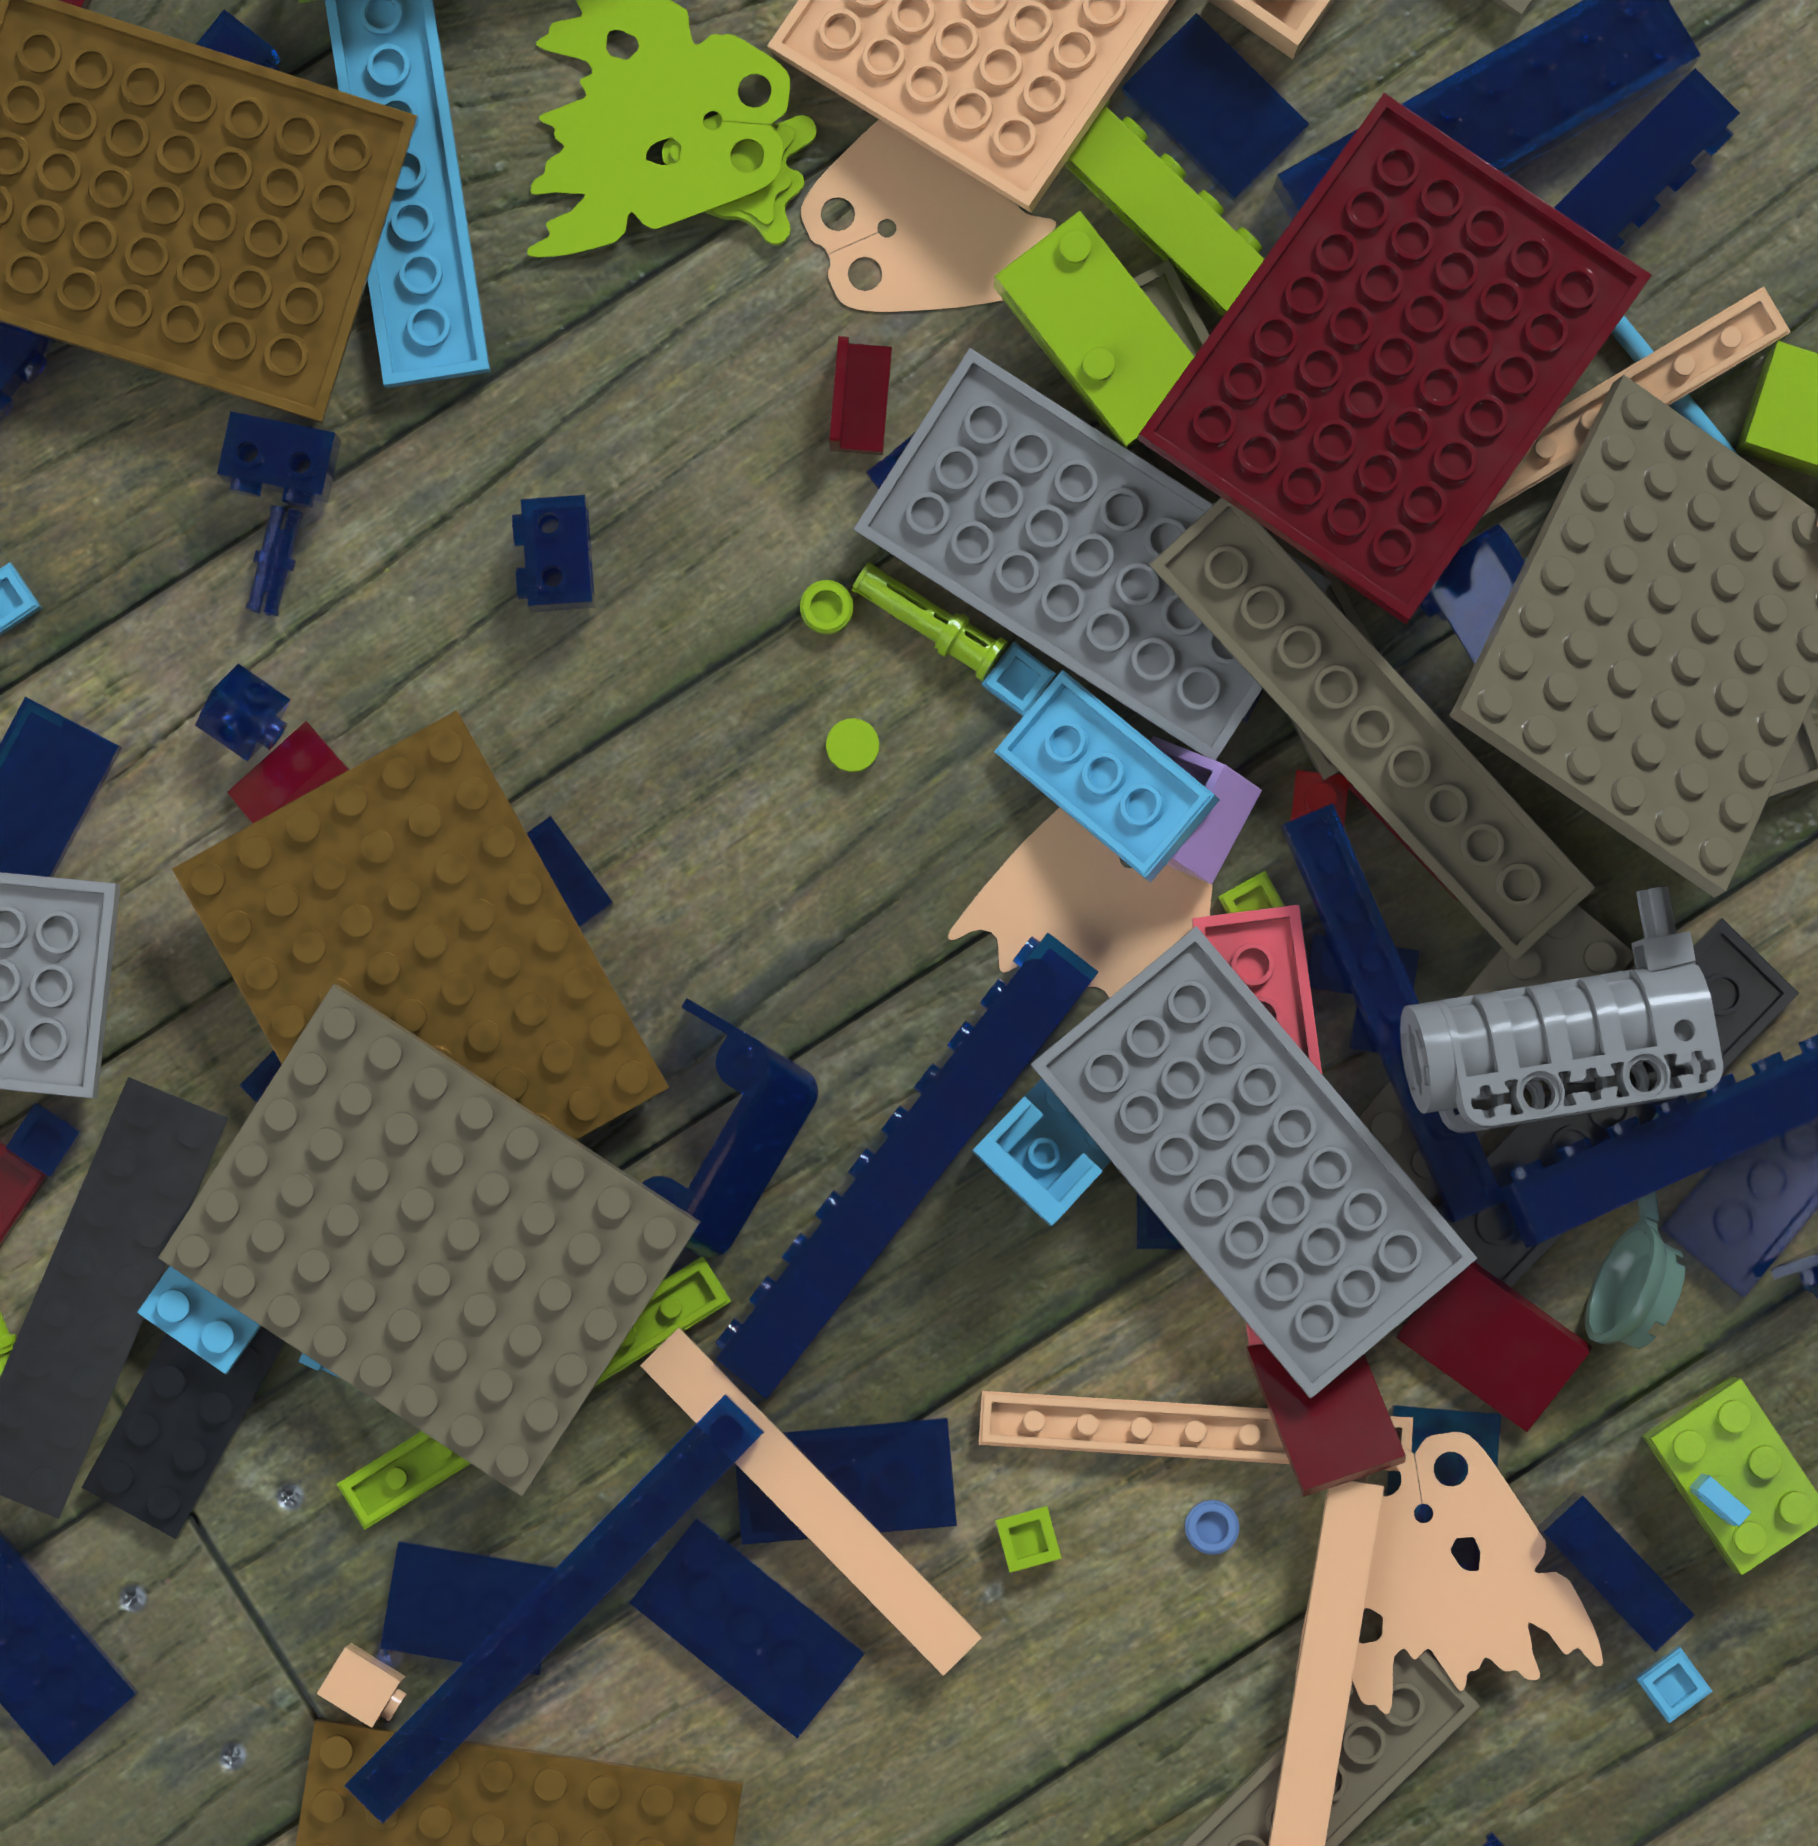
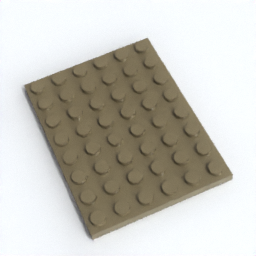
[1450,375,1818,898]
[158,984,701,1497]

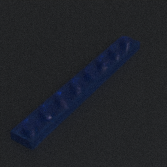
[1280,803,1505,1223]

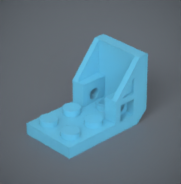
[972,1079,1111,1226]

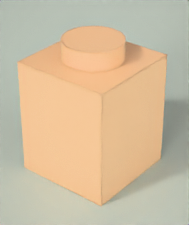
[317,1643,407,1728]

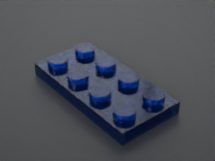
[629,1517,865,1739]
[0,1531,139,1766]

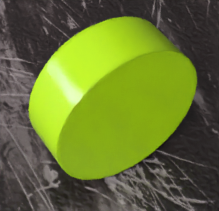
[800,580,853,635]
[826,718,880,773]

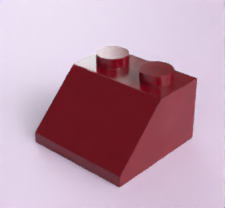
[227,721,350,824]

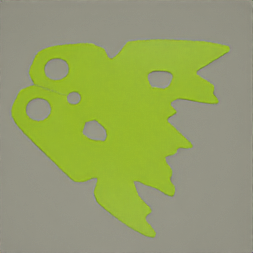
[527,0,790,257]

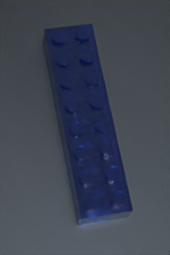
[1273,0,1701,220]

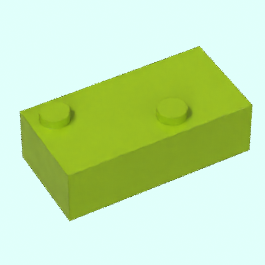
[994,211,1194,451]
[1736,341,1818,478]

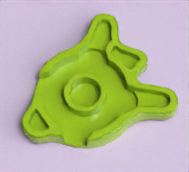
[662,114,817,246]

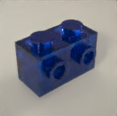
[217,411,341,508]
[512,495,596,612]

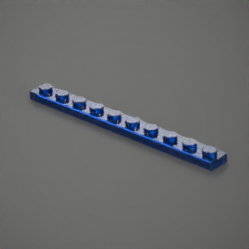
[344,1393,765,1824]

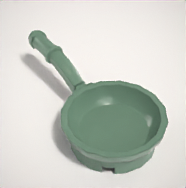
[1585,1109,1685,1349]

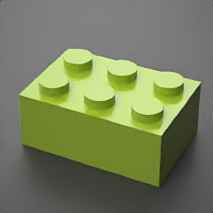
[1642,1377,1818,1575]

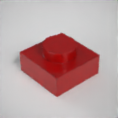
[1289,770,1349,830]

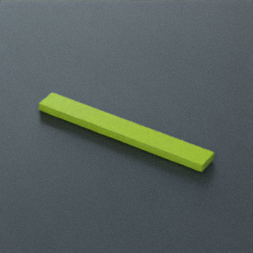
[337,1256,731,1530]

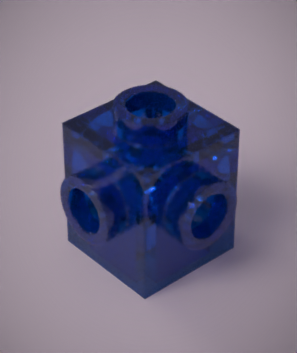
[195,663,291,762]

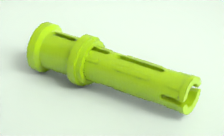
[851,562,1008,681]

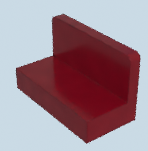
[829,336,892,455]

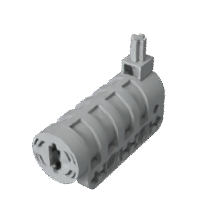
[1400,886,1723,1133]

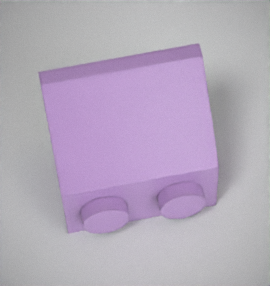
[1150,736,1262,884]

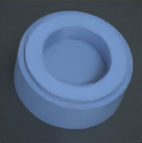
[1184,1499,1239,1555]

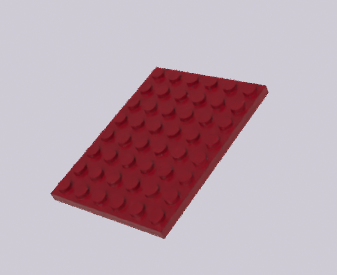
[1138,93,1652,624]

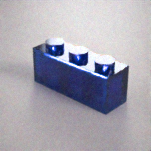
[1537,1491,1695,1652]

